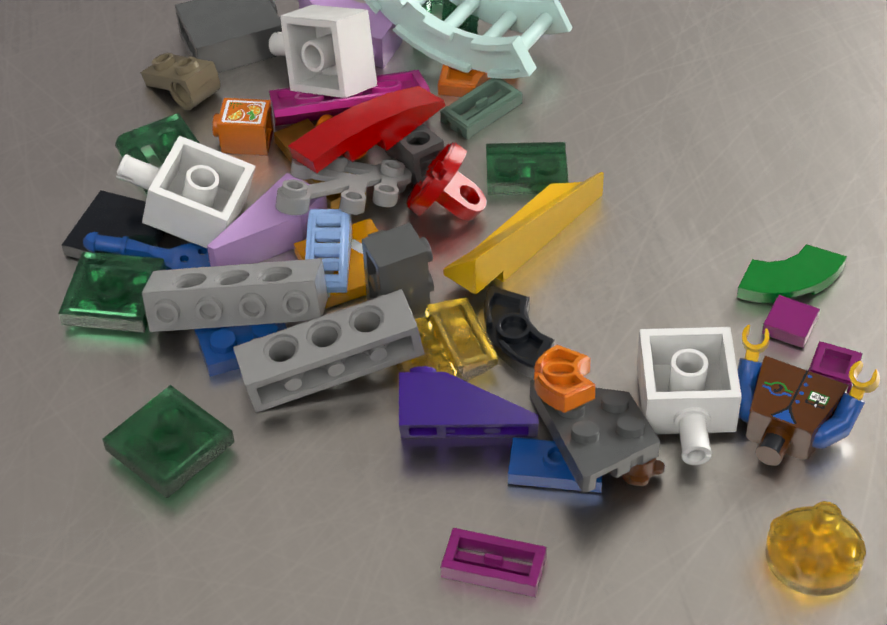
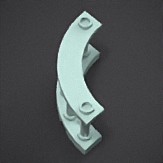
[364,0,573,79]

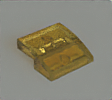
[396,297,499,381]

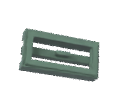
[440,78,523,139]

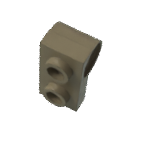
[140,53,221,110]

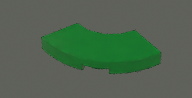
[737,244,847,303]

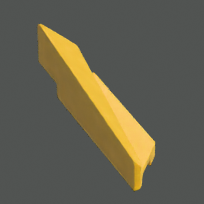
[443,172,604,295]

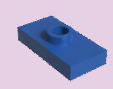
[508,437,603,493]

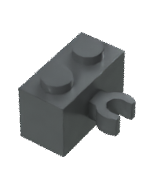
[362,223,434,316]

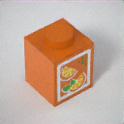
[212,98,274,156]

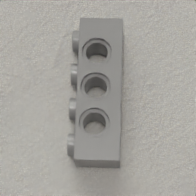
[142,258,328,332]
[233,289,425,413]

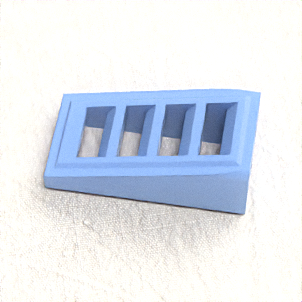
[305,209,352,293]

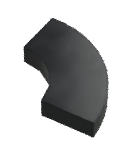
[484,285,554,379]

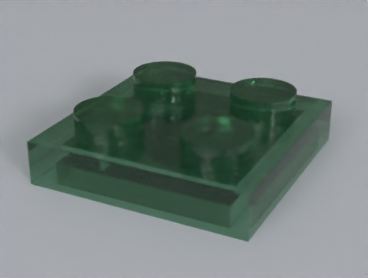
[58,252,166,333]
[102,385,235,498]

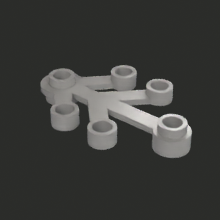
[275,155,412,215]

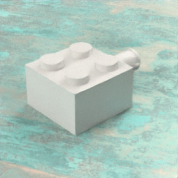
[269,5,377,98]
[116,136,256,249]
[637,327,742,465]

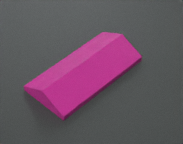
[269,70,430,126]

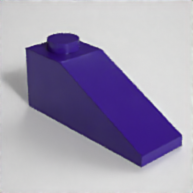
[399,366,539,438]

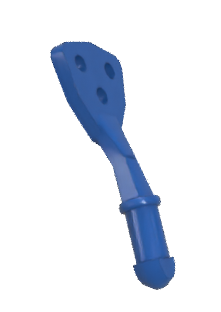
[83,232,211,270]

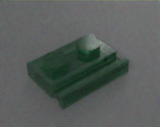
[486,142,568,195]

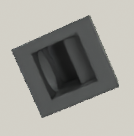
[385,124,444,184]

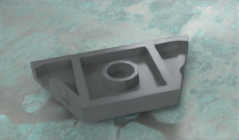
[530,380,660,493]

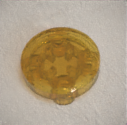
[765,501,866,596]

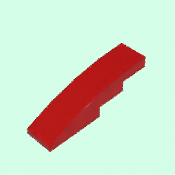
[288,86,445,173]

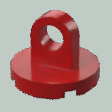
[406,142,487,221]

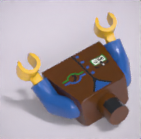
[737,324,880,466]

